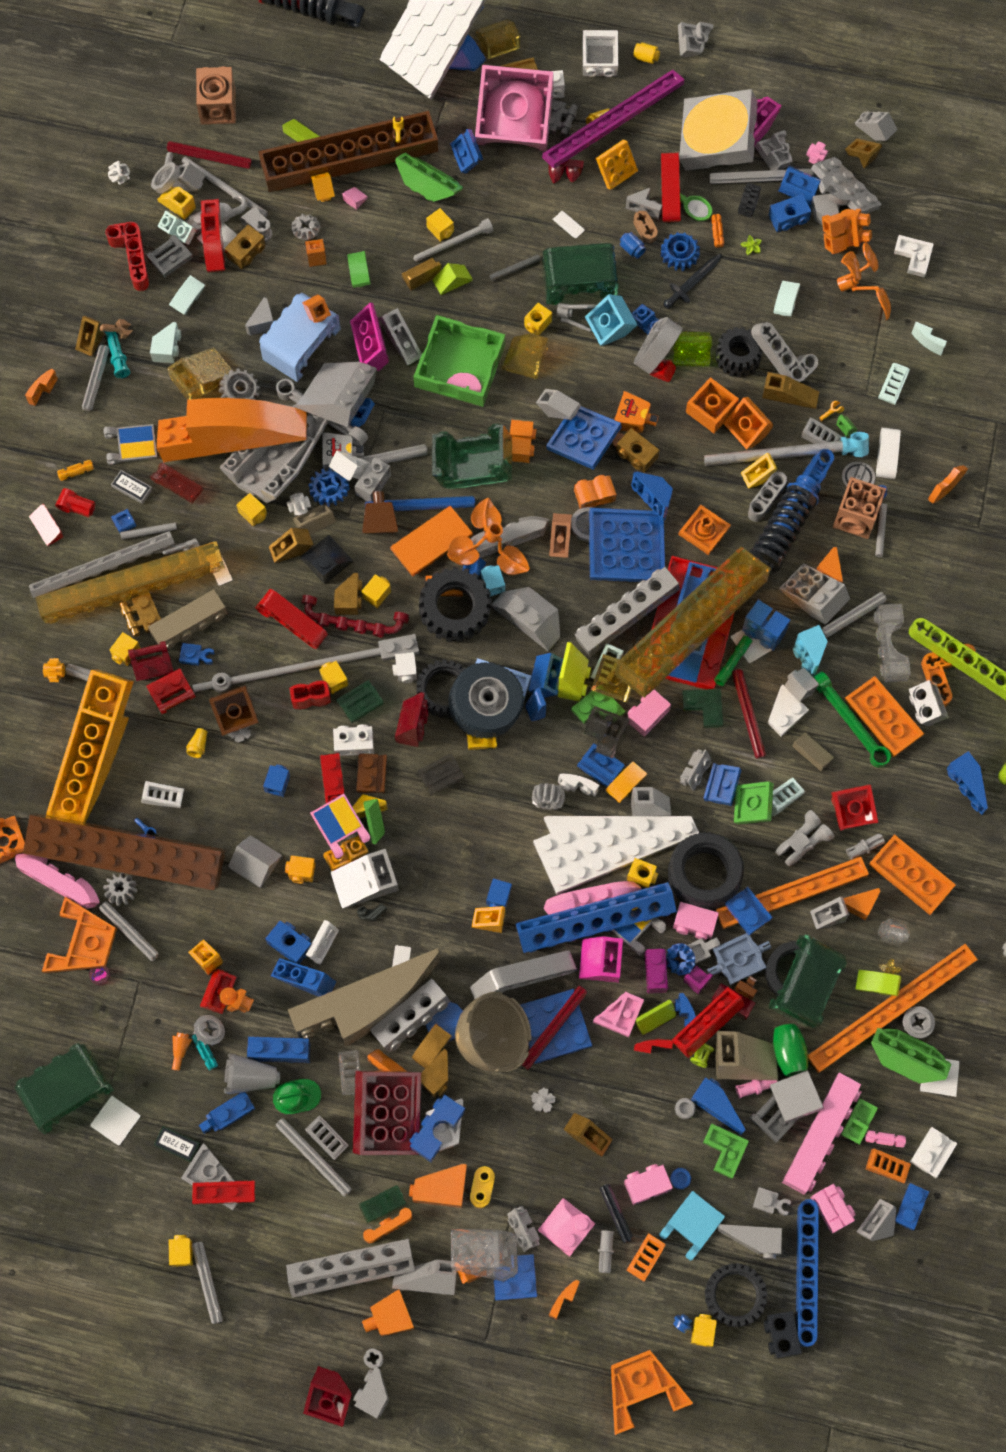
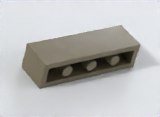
[148,589,227,650]

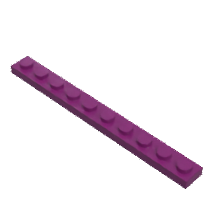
[542,70,685,169]

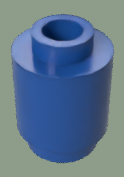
[620,232,646,259]

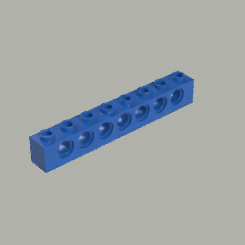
[516,882,677,953]

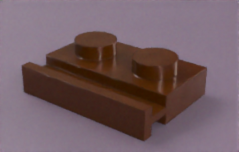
[356,754,387,794]

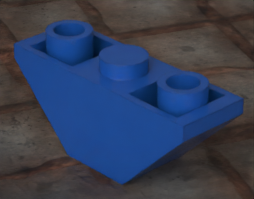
[631,472,673,521]

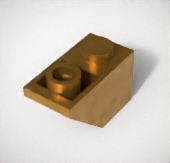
[334,573,362,615]

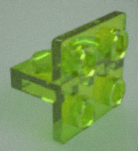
[674,332,712,366]

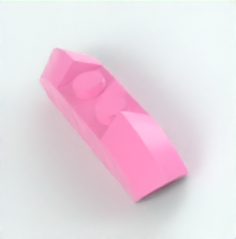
[15,854,100,909]
[544,881,641,915]

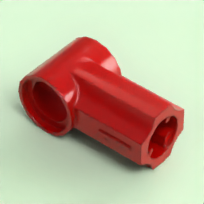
[55,488,96,518]

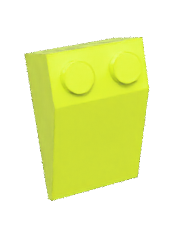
[558,642,591,701]

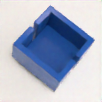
[742,600,790,651]

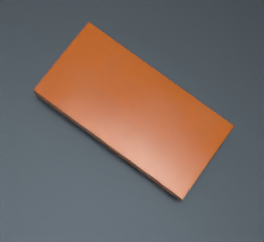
[390,506,473,577]

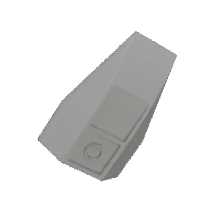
[220,403,329,503]

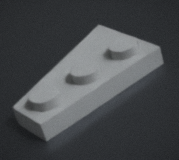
[181,1143,238,1211]

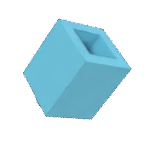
[481,565,505,596]

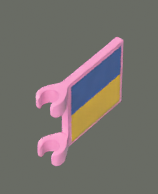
[310,794,370,858]

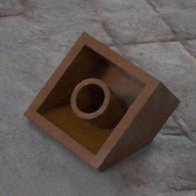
[209,685,259,736]

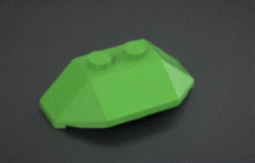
[395,153,463,202]
[871,1028,952,1084]

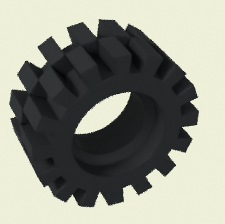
[738,183,761,218]

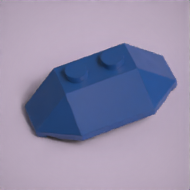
[449,34,486,71]

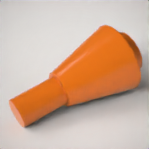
[172,1032,192,1071]

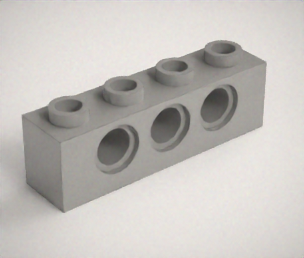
[370,979,450,1053]

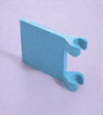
[659,1191,725,1261]

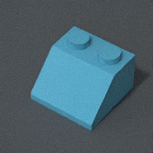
[585,294,637,346]

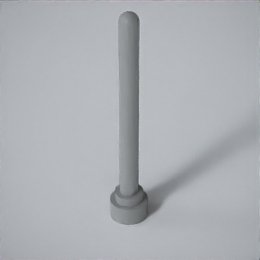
[413,218,494,262]

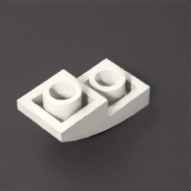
[558,774,599,797]

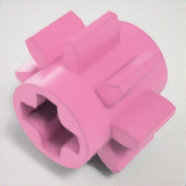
[806,141,828,164]

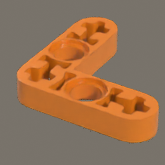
[921,644,976,706]

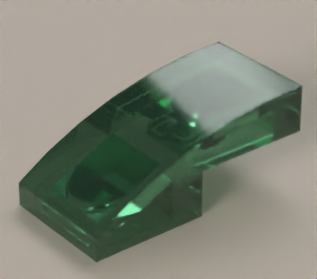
[359,1185,406,1224]

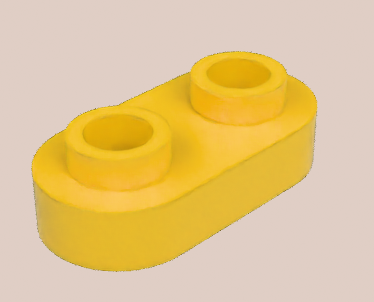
[470,1166,495,1208]

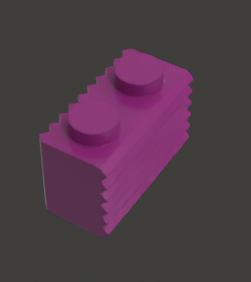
[644,949,668,994]

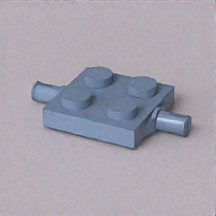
[707,933,771,986]

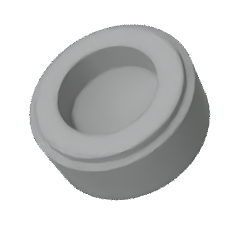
[675,1098,696,1119]

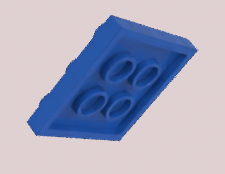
[546,406,622,470]
[520,989,592,1064]

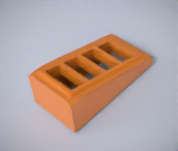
[865,1148,911,1184]
[626,1234,666,1282]

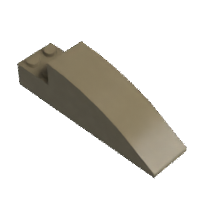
[288,948,440,1046]

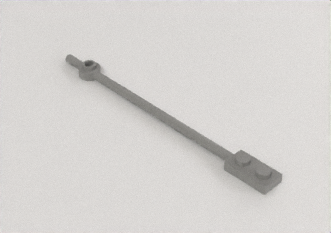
[193,634,419,693]

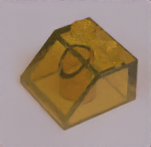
[475,19,520,59]

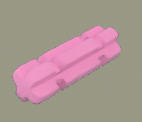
[865,1130,906,1147]

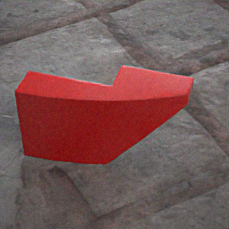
[634,1039,673,1053]

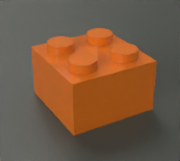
[686,377,739,433]

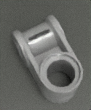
[240,207,272,241]

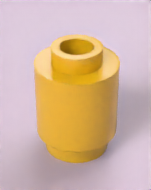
[633,43,660,64]

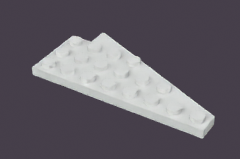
[533,816,699,895]

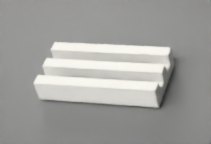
[306,920,339,964]

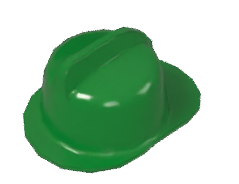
[273,1079,321,1114]

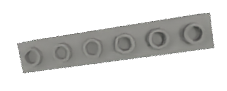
[575,567,680,657]
[286,1239,415,1298]

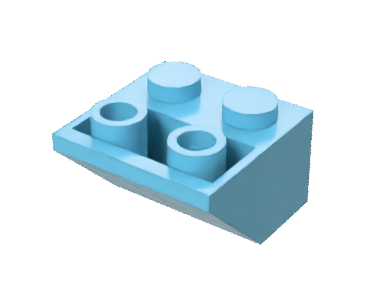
[793,625,828,677]

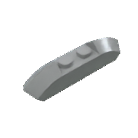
[471,516,550,558]

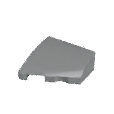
[678,22,713,57]
[755,130,792,170]

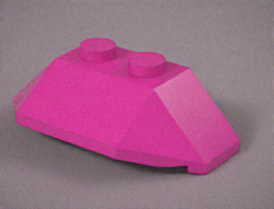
[754,97,782,147]

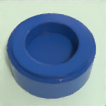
[670,1168,691,1190]

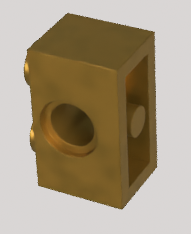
[224,225,266,269]
[616,428,660,473]

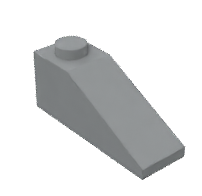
[378,308,422,365]
[718,1224,782,1259]

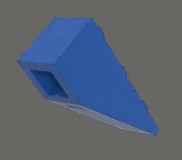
[947,751,988,815]
[271,958,336,997]

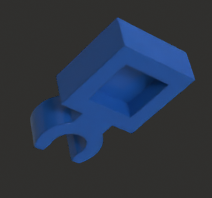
[179,643,214,666]

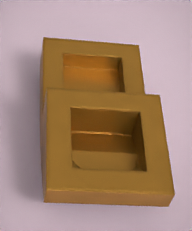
[412,1024,452,1068]

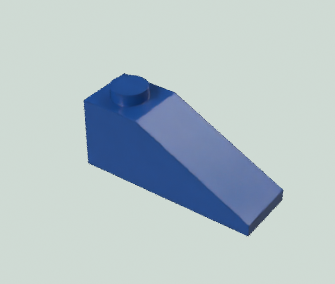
[691,1077,745,1135]

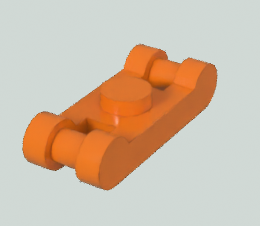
[363,1208,412,1244]

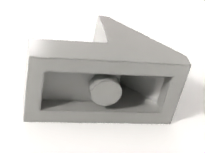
[626,188,662,220]

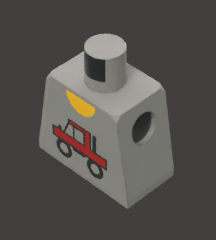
[323,433,364,472]

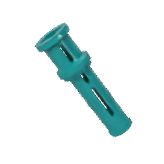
[104,331,131,378]

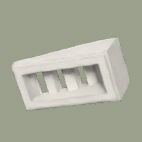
[141,781,184,808]

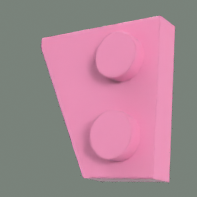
[593,992,644,1038]

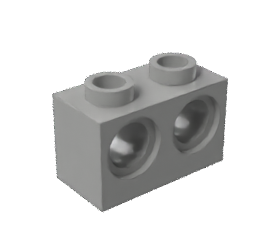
[355,457,391,501]
[909,680,949,726]

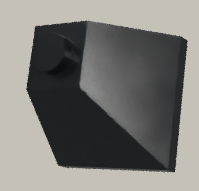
[300,535,353,584]

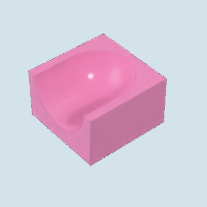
[475,65,554,151]

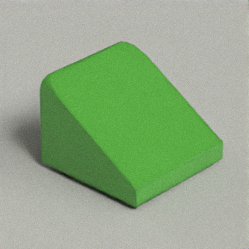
[836,414,858,437]

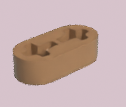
[633,211,658,243]

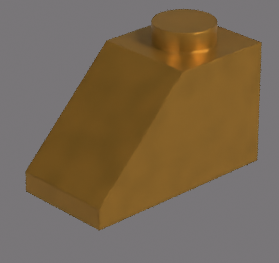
[269,528,313,563]
[421,1049,449,1098]
[564,1113,612,1157]

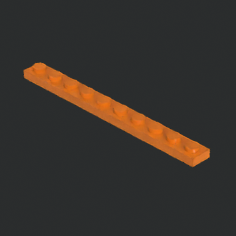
[808,944,978,1074]

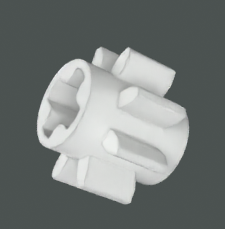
[108,161,130,185]
[287,493,311,515]

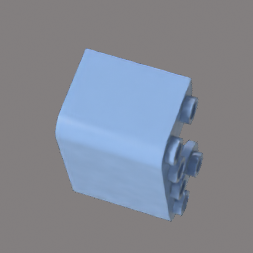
[259,293,341,382]

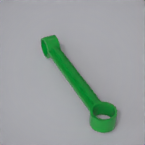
[813,671,891,768]

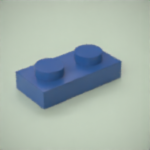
[895,1183,929,1230]

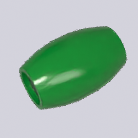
[773,1024,808,1077]

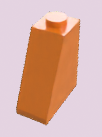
[409,1164,467,1208]

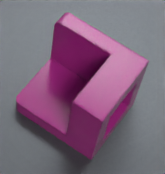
[683,965,713,994]

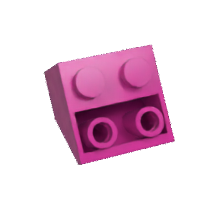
[579,937,623,983]

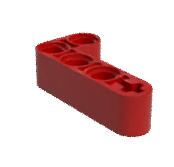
[661,152,681,222]
[105,222,149,291]
[255,589,328,649]

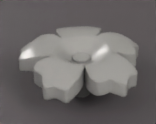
[228,726,251,743]
[531,1088,555,1113]

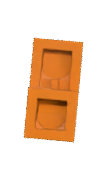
[25,369,58,406]
[549,1280,580,1319]

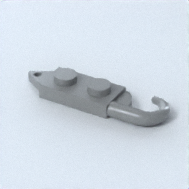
[186,194,247,234]

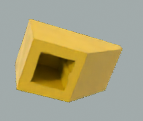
[157,187,196,220]

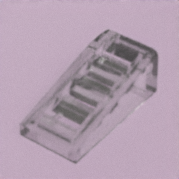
[338,1050,360,1095]

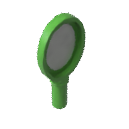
[680,193,712,221]

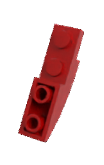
[200,199,225,273]
[320,753,345,804]

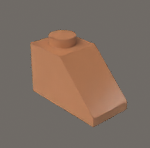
[549,513,572,558]

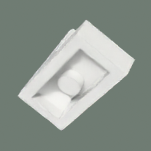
[329,450,370,481]

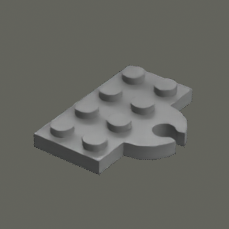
[811,157,882,214]

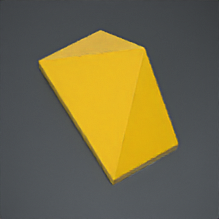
[352,794,388,818]

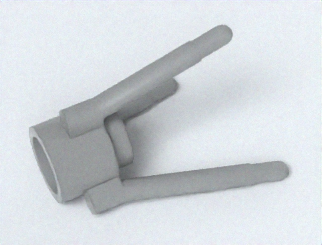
[557,303,597,332]
[154,538,201,573]

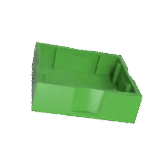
[414,315,505,407]

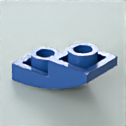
[631,304,659,335]
[675,993,696,1027]

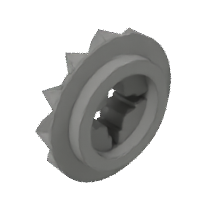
[292,213,320,240]
[902,1006,935,1039]
[193,1015,225,1046]

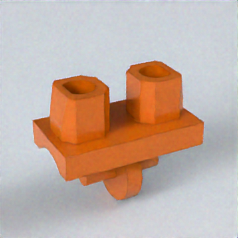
[219,988,254,1013]

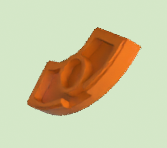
[928,465,968,503]

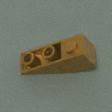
[762,372,819,409]

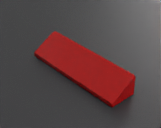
[672,987,744,1058]

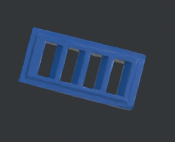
[526,688,546,721]

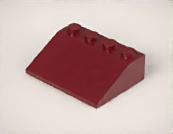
[353,1071,421,1155]

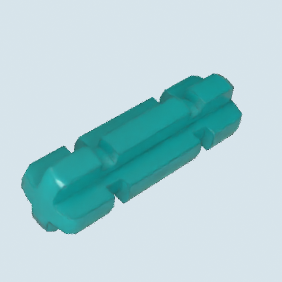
[192,1034,218,1070]

